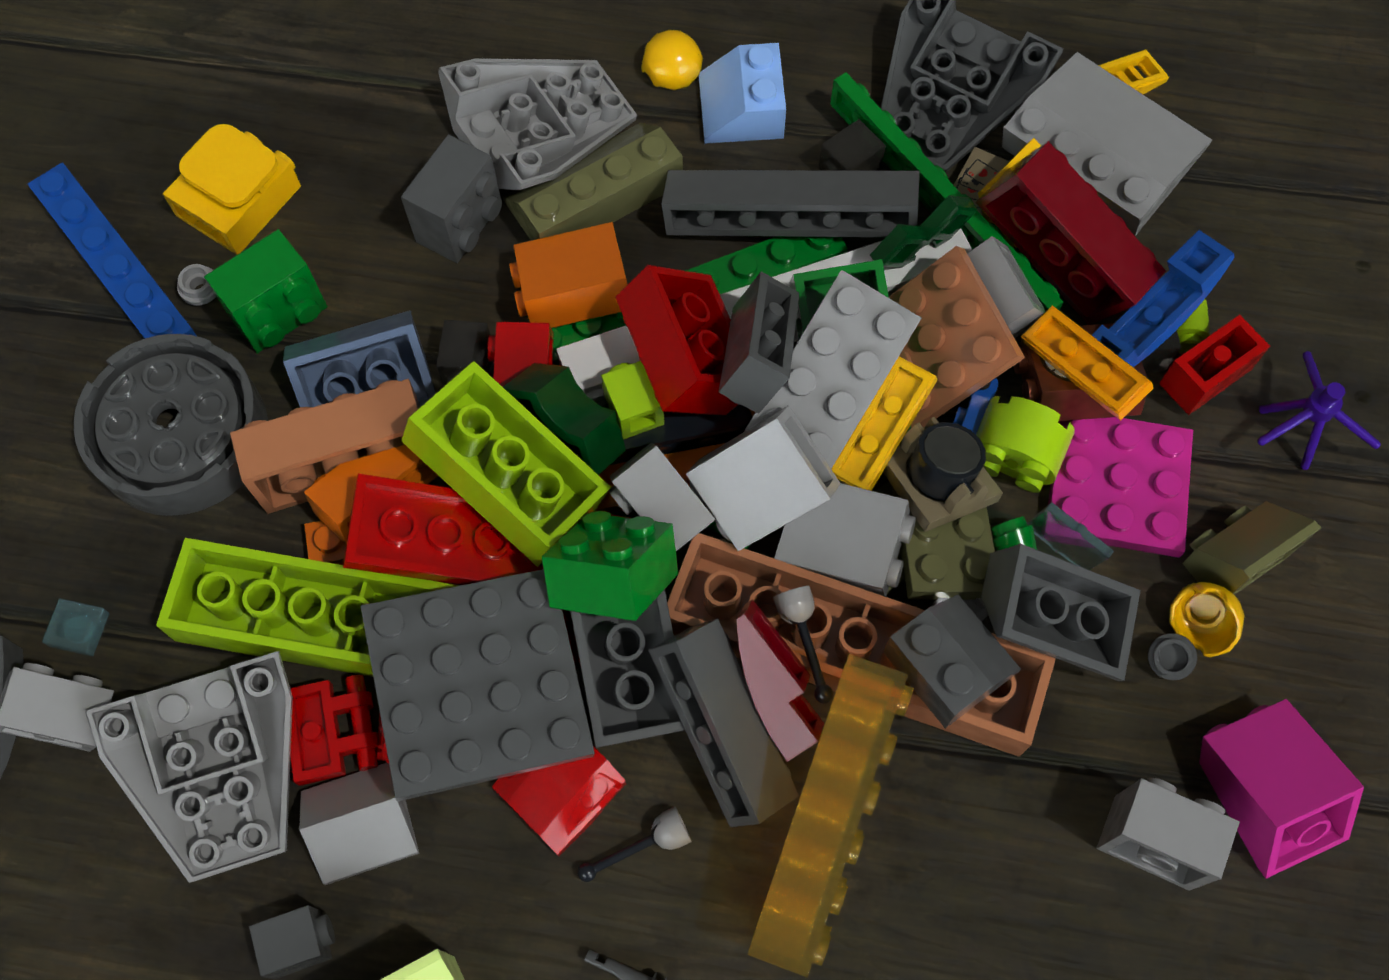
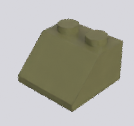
[1182,501,1321,595]

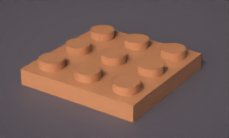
[889,246,1025,428]

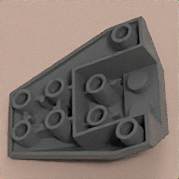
[881,0,1064,173]

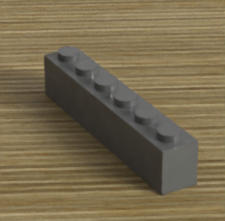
[661,170,920,237]

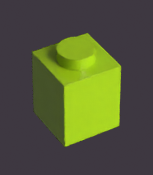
[601,361,664,440]

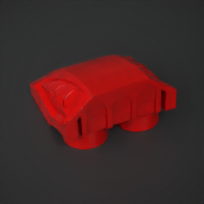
[492,746,626,857]

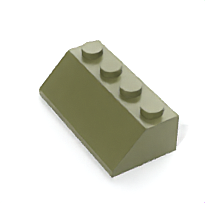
[502,123,683,241]

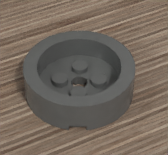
[74,334,268,516]

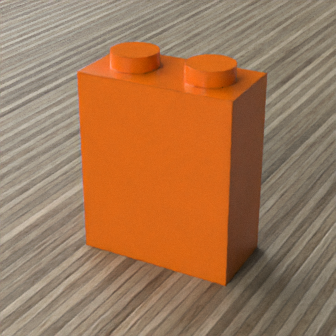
[509,222,628,328]

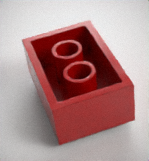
[615,265,738,415]

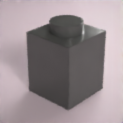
[249,905,335,979]

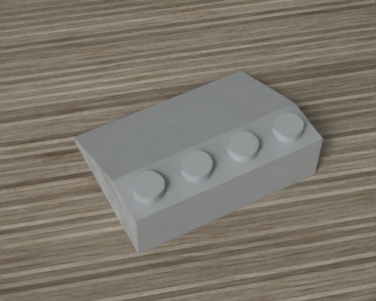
[1002,52,1212,236]

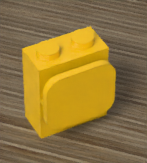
[163,124,301,255]

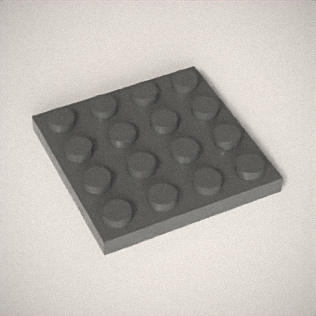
[361,569,595,802]

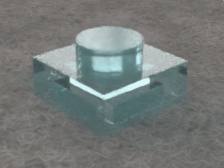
[42,598,110,656]

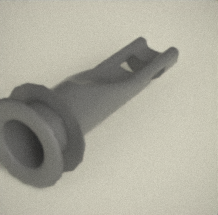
[584,949,667,980]

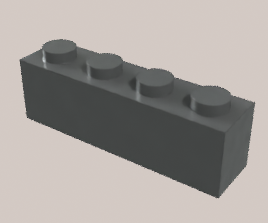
[649,618,799,827]

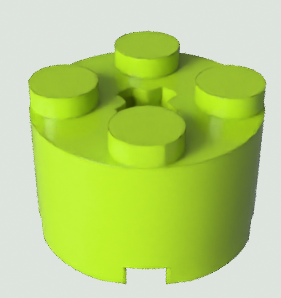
[976,396,1075,493]

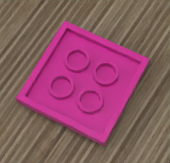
[1045,417,1193,558]

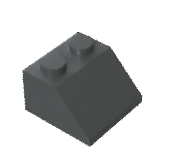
[883,595,1021,729]

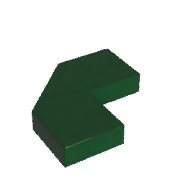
[870,195,977,268]

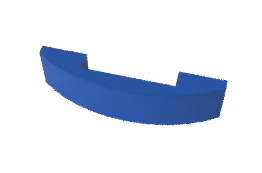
[1092,230,1235,367]

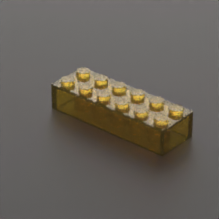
[747,654,914,978]

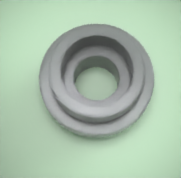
[177,264,216,305]

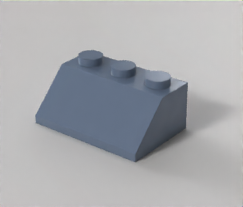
[283,310,436,407]

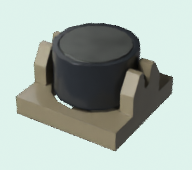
[883,417,1003,532]

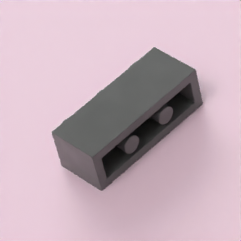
[719,271,799,414]

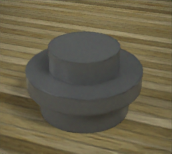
[1148,633,1197,680]

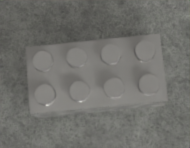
[744,270,922,469]

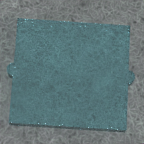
[1027,502,1114,570]

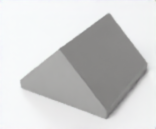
[299,763,419,885]

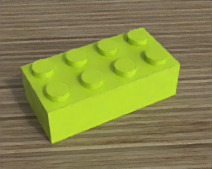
[402,361,611,567]

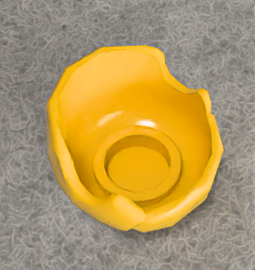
[641,30,703,90]
[1169,582,1245,657]

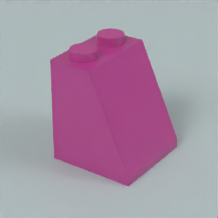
[1199,699,1364,879]

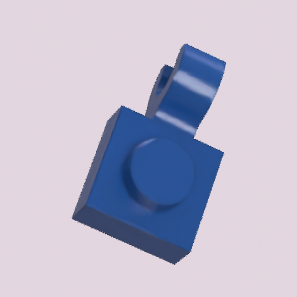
[953,378,998,435]

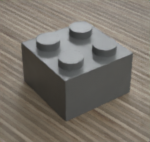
[401,134,502,264]

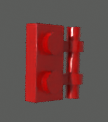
[290,675,379,786]

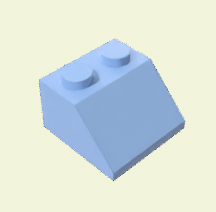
[699,43,786,144]

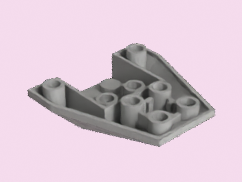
[439,58,637,190]
[86,651,293,883]

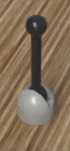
[773,586,833,704]
[577,806,692,882]

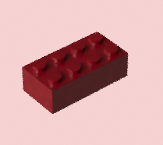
[975,141,1166,325]

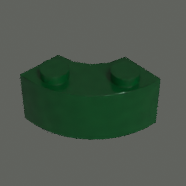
[503,363,626,475]

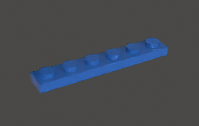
[27,162,197,338]

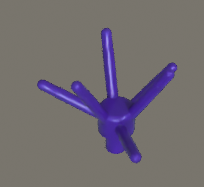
[1257,351,1381,470]

